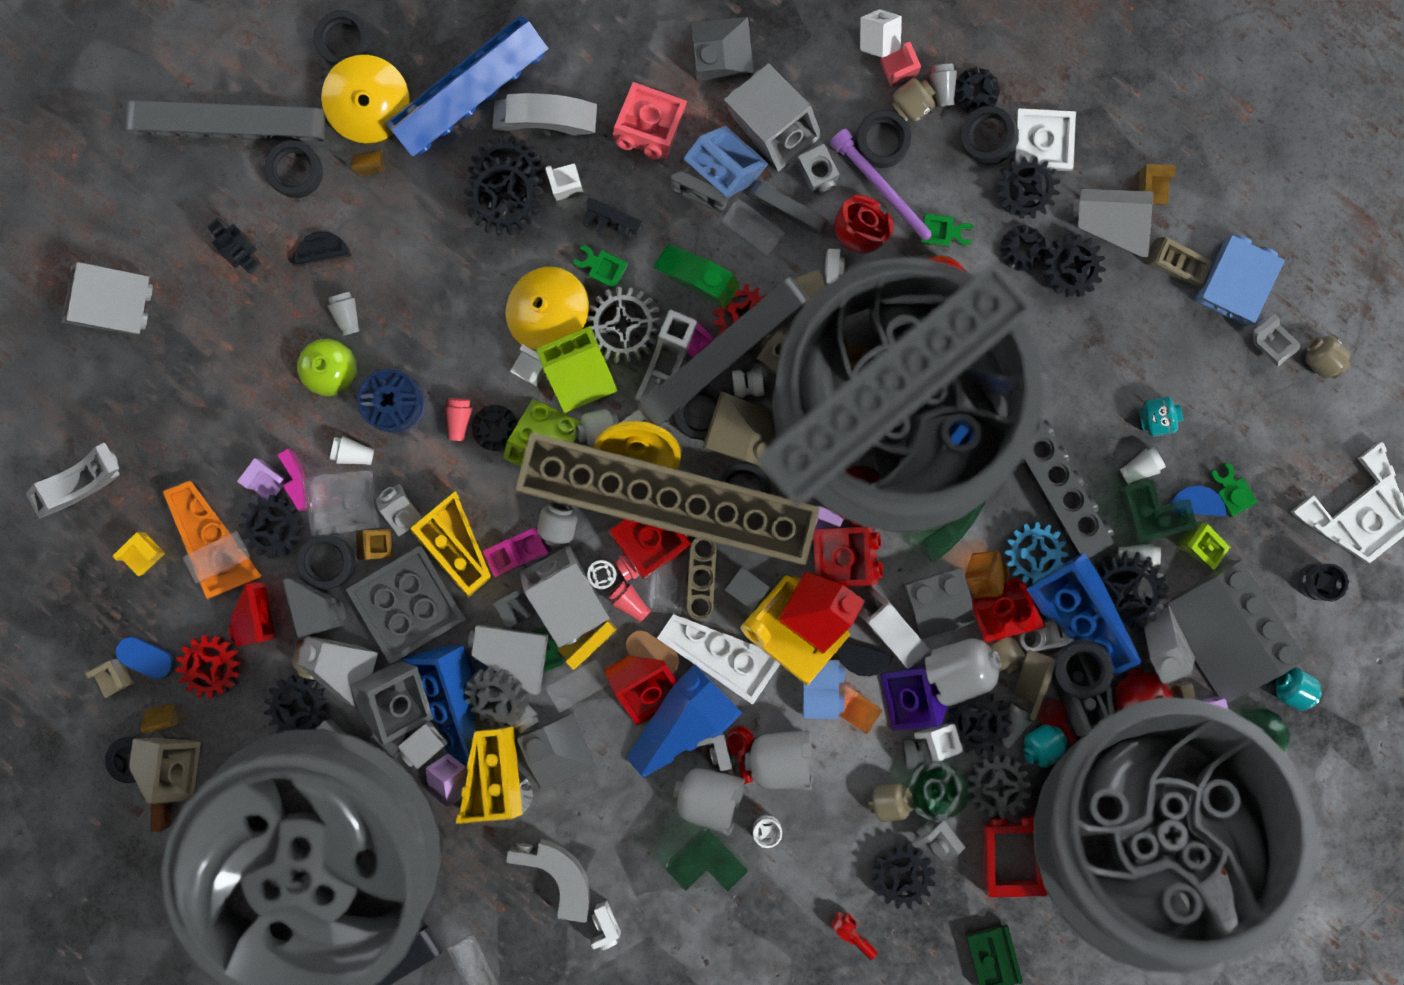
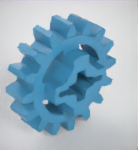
[1003,522,1068,584]

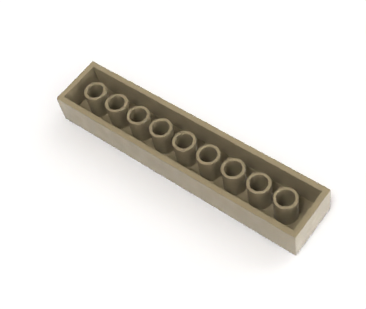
[516,432,820,565]

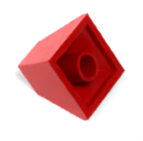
[777,572,865,653]
[228,582,277,647]
[604,656,677,726]

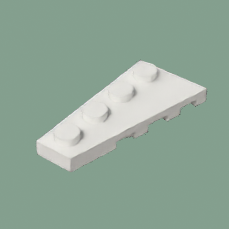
[657,614,780,705]

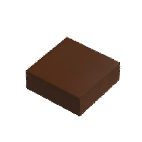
[150,802,171,832]

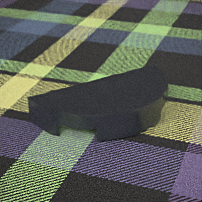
[294,232,352,267]
[837,641,894,677]

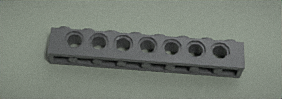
[973,380,1114,559]

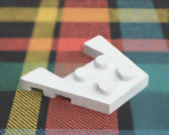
[1291,442,1404,563]

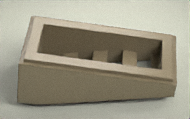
[1145,237,1213,288]

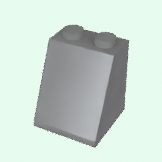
[724,63,822,172]
[62,262,153,335]
[519,543,610,648]

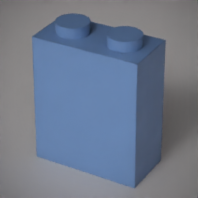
[1195,235,1285,326]

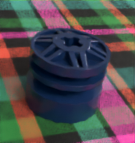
[357,369,427,434]

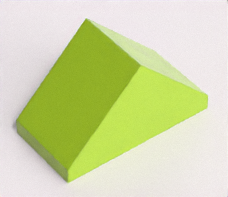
[1176,521,1230,571]

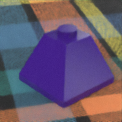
[880,664,947,731]

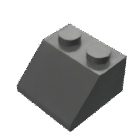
[902,567,975,639]
[283,577,346,637]
[350,660,433,745]

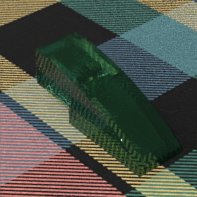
[918,501,986,562]

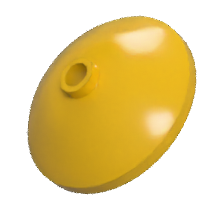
[321,55,410,143]
[506,267,589,351]
[594,421,681,470]

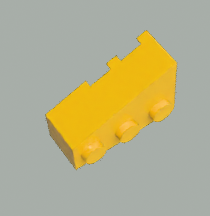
[410,491,491,598]
[455,726,523,824]

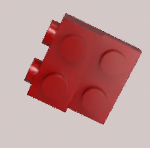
[608,519,691,579]
[813,527,883,586]

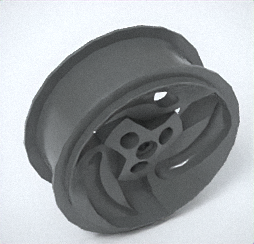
[773,258,1044,532]
[1034,698,1318,973]
[162,729,440,985]

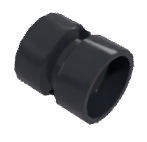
[1297,563,1349,602]

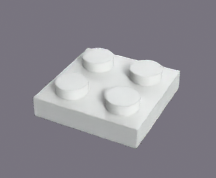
[1014,109,1076,171]

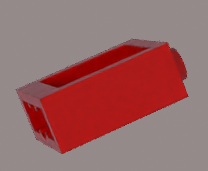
[982,816,1047,898]

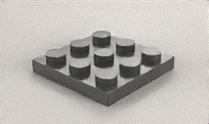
[346,545,467,664]

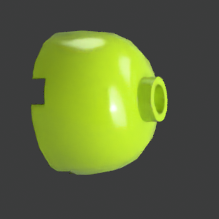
[297,339,357,397]

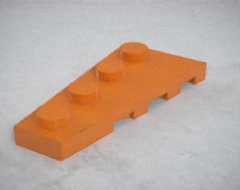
[163,481,263,599]

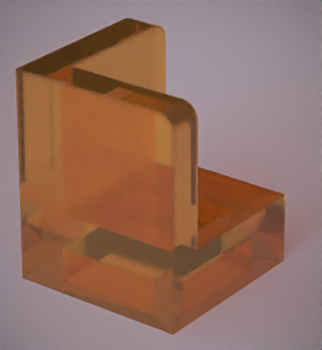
[965,550,1009,598]
[840,691,883,734]

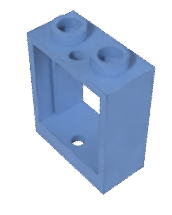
[684,126,768,198]

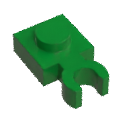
[920,213,973,248]
[573,245,628,290]
[1209,463,1258,517]

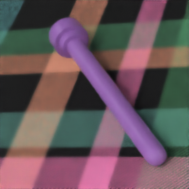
[829,128,931,240]

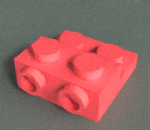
[612,82,687,160]

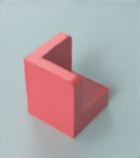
[880,41,921,87]

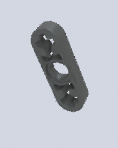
[748,181,829,235]

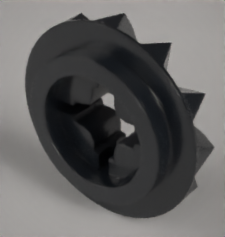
[954,66,1001,113]
[1000,225,1047,272]
[471,405,518,451]
[105,736,136,783]

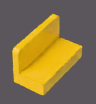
[557,620,617,670]

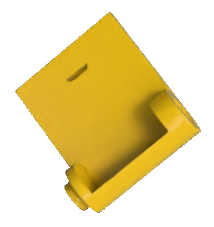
[740,575,851,686]

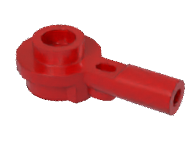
[1037,698,1078,749]
[726,725,754,784]
[831,911,878,960]

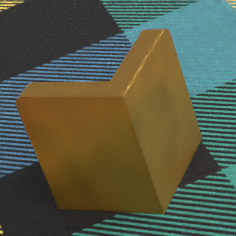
[1139,164,1176,205]

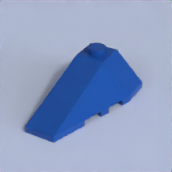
[1027,552,1141,676]
[401,645,475,767]
[626,664,742,778]

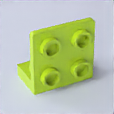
[503,399,581,467]

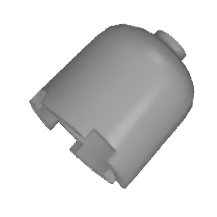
[925,638,1001,706]
[745,731,813,790]
[673,768,745,836]

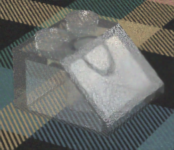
[304,470,380,537]

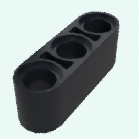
[375,925,444,985]

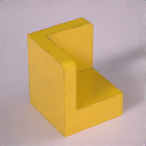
[112,532,165,576]

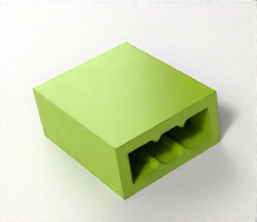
[536,326,618,413]

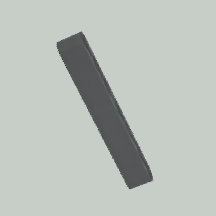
[125,101,326,142]
[636,276,810,426]

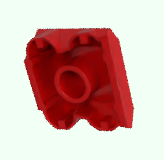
[972,579,1047,642]

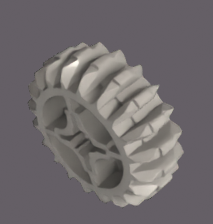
[586,286,662,365]

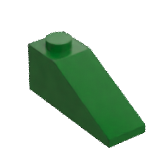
[653,244,740,309]

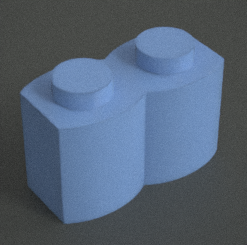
[803,659,845,719]

